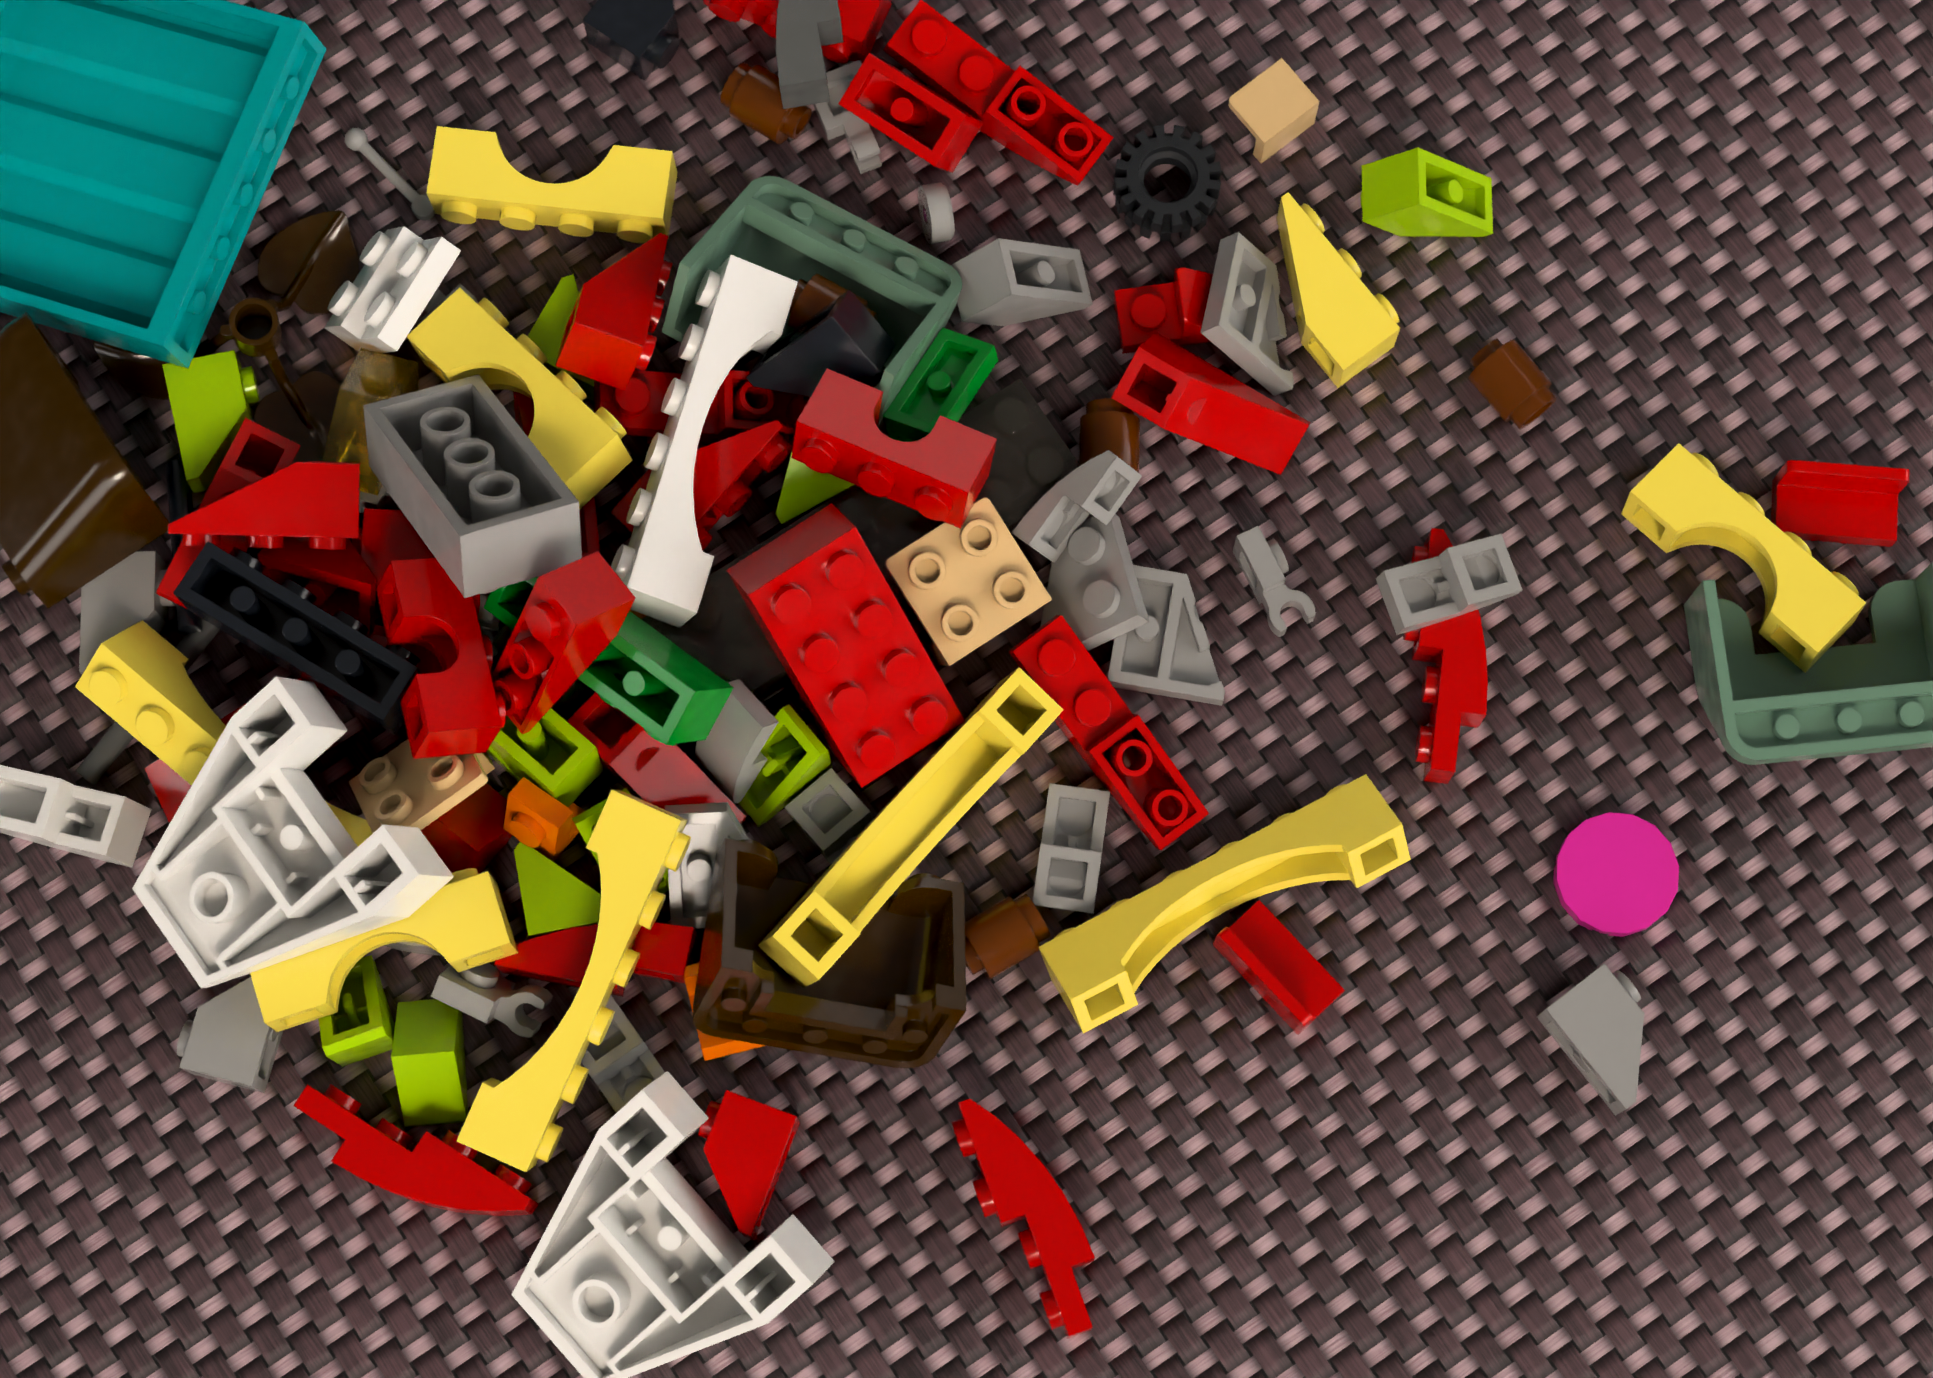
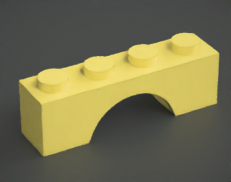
[426,126,678,243]
[407,287,633,510]
[1621,443,1866,673]
[250,868,518,1032]

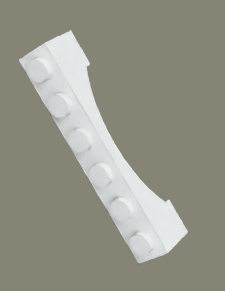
[611,255,798,628]

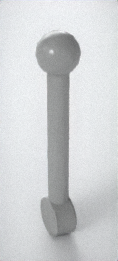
[344,128,435,221]

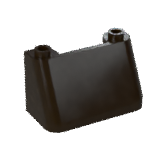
[0,312,170,609]
[693,838,966,1069]

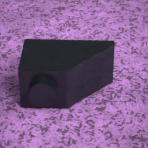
[583,0,680,81]
[746,290,897,397]

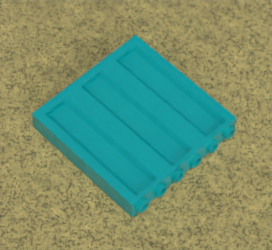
[0,0,326,369]

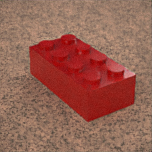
[726,503,965,788]

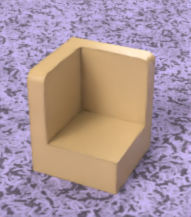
[1228,58,1320,163]

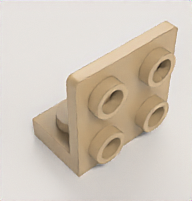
[884,498,1052,666]
[348,738,495,833]

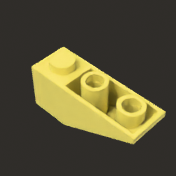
[1277,192,1400,388]

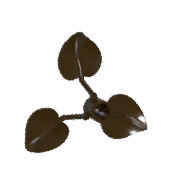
[93,210,360,463]

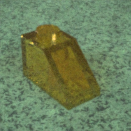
[322,348,419,496]

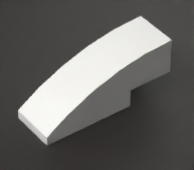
[0,765,152,868]

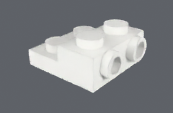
[324,226,461,355]

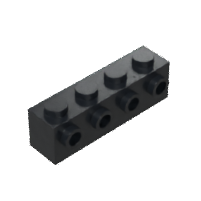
[173,541,422,735]

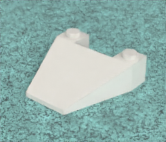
[132,676,454,988]
[512,1071,835,1378]

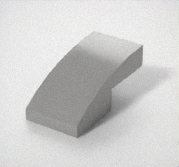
[1012,450,1142,563]
[1376,534,1523,635]
[695,679,778,804]
[784,768,916,873]
[1032,783,1110,913]
[581,995,665,1113]

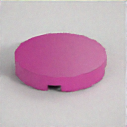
[1553,812,1679,937]

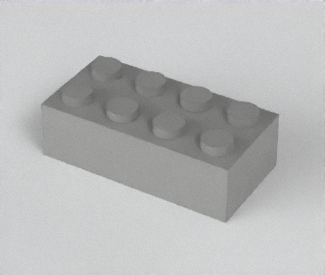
[363,374,582,598]

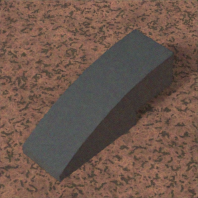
[776,0,843,109]

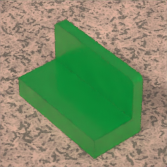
[883,328,998,442]

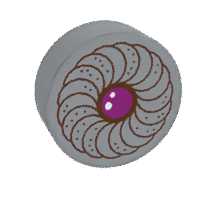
[918,182,955,244]

